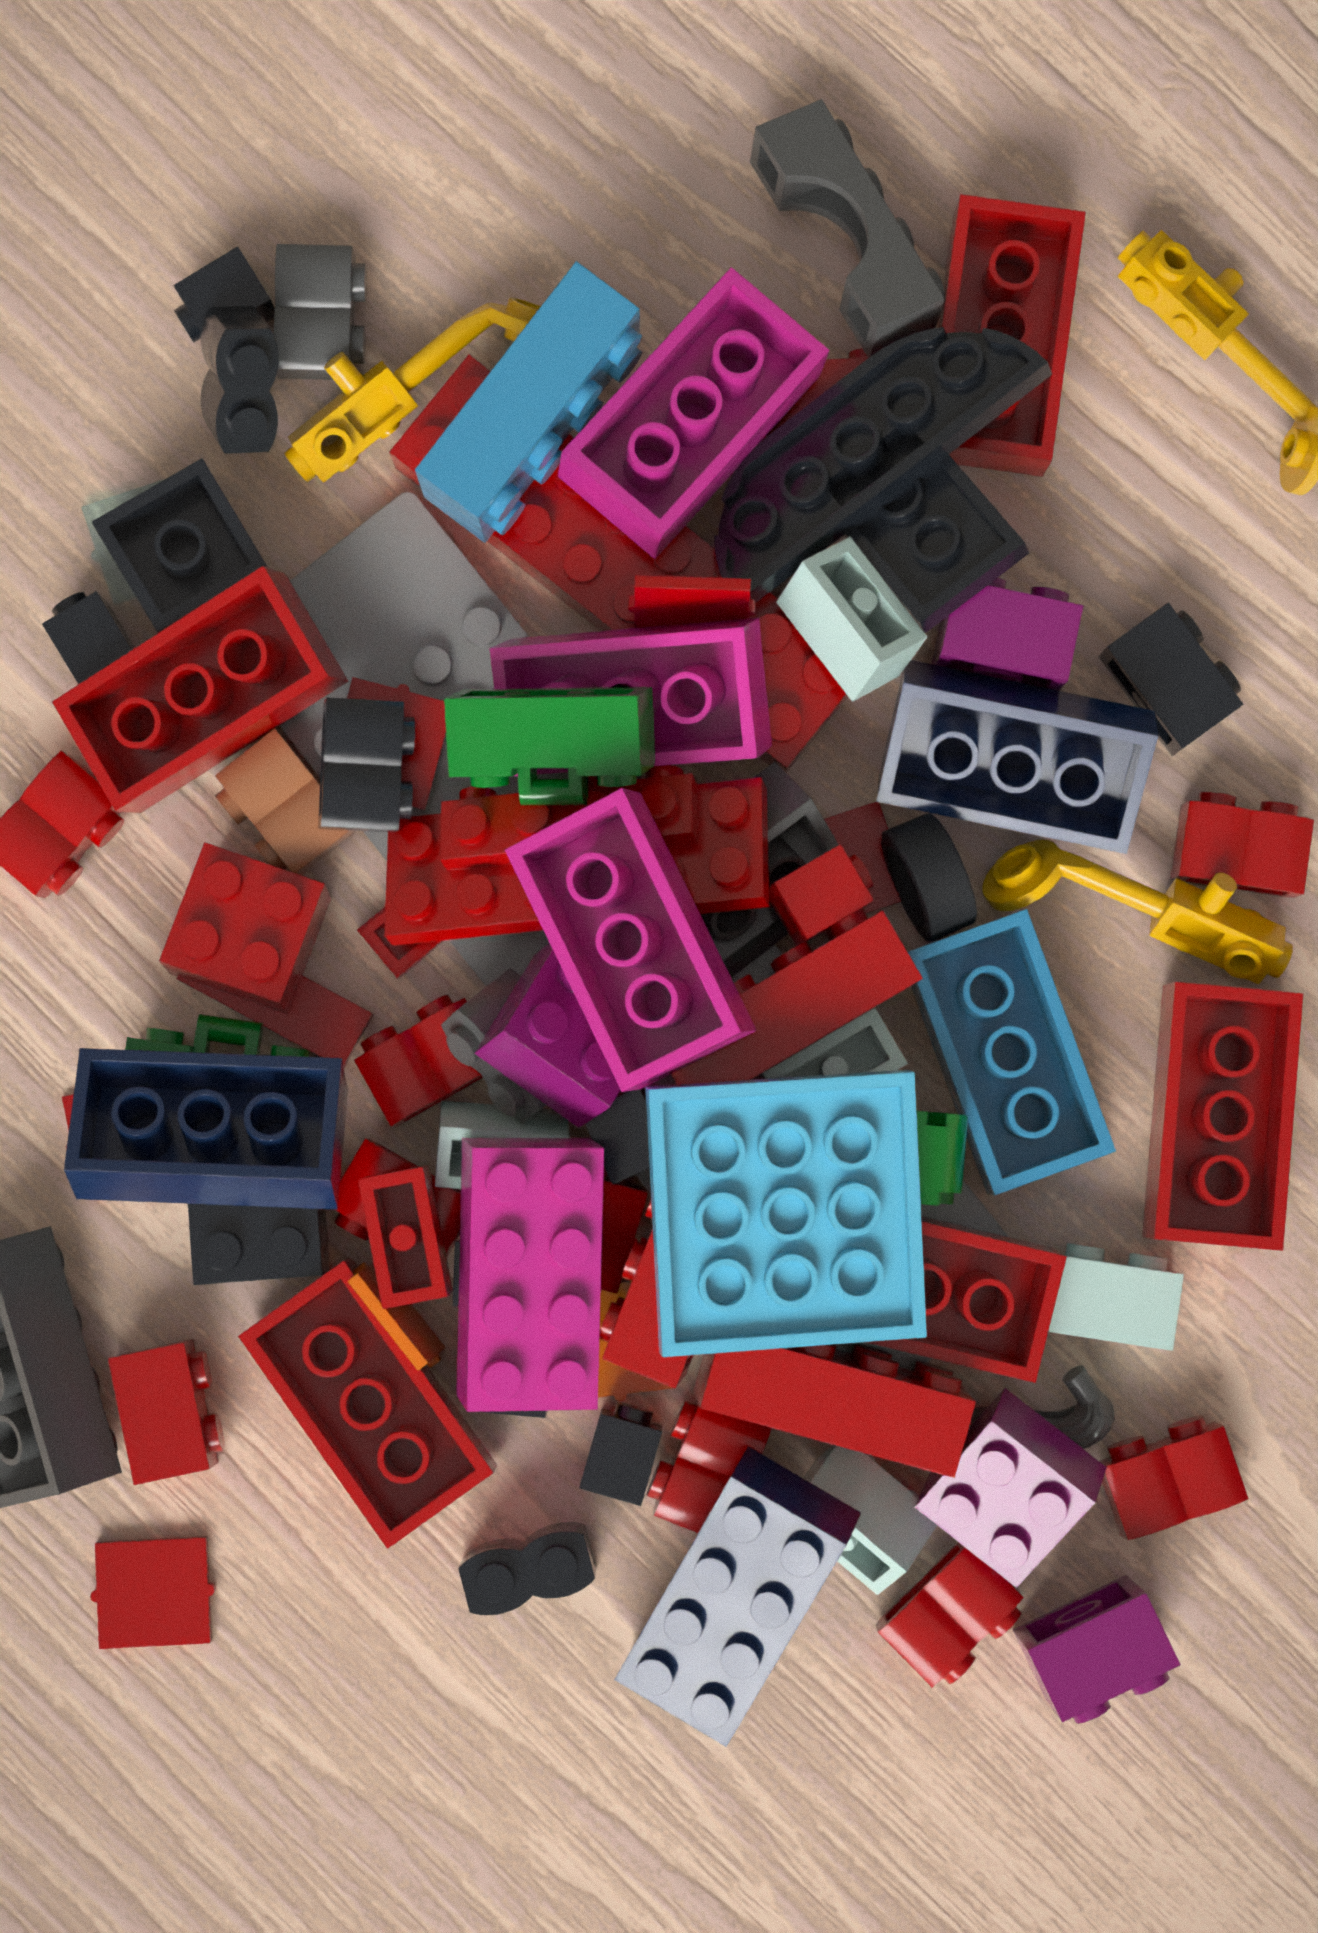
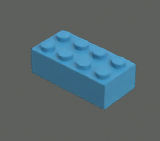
[415,261,642,543]
[908,909,1116,1195]

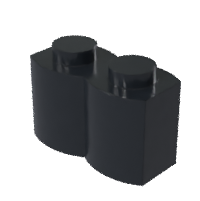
[201,306,279,454]
[318,697,415,832]
[458,1522,597,1615]

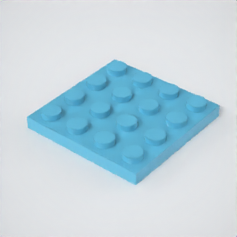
[645,1070,927,1357]

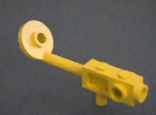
[1117,229,1318,495]
[284,297,541,483]
[982,839,1293,984]

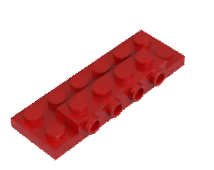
[384,765,769,946]

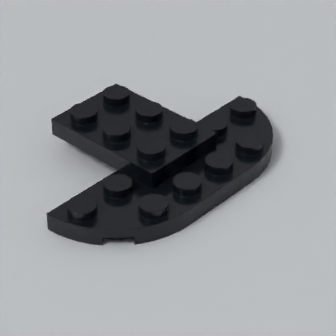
[714,327,1052,633]

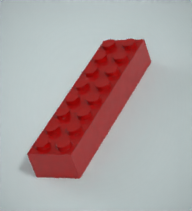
[389,354,848,773]

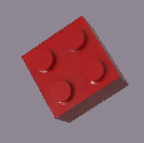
[159,842,332,1014]

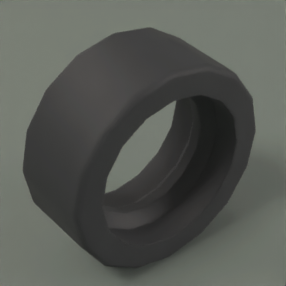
[881,813,977,941]

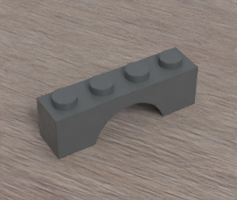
[750,99,945,358]

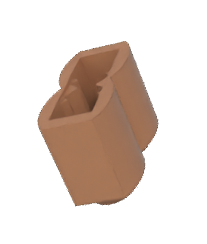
[215,729,356,875]

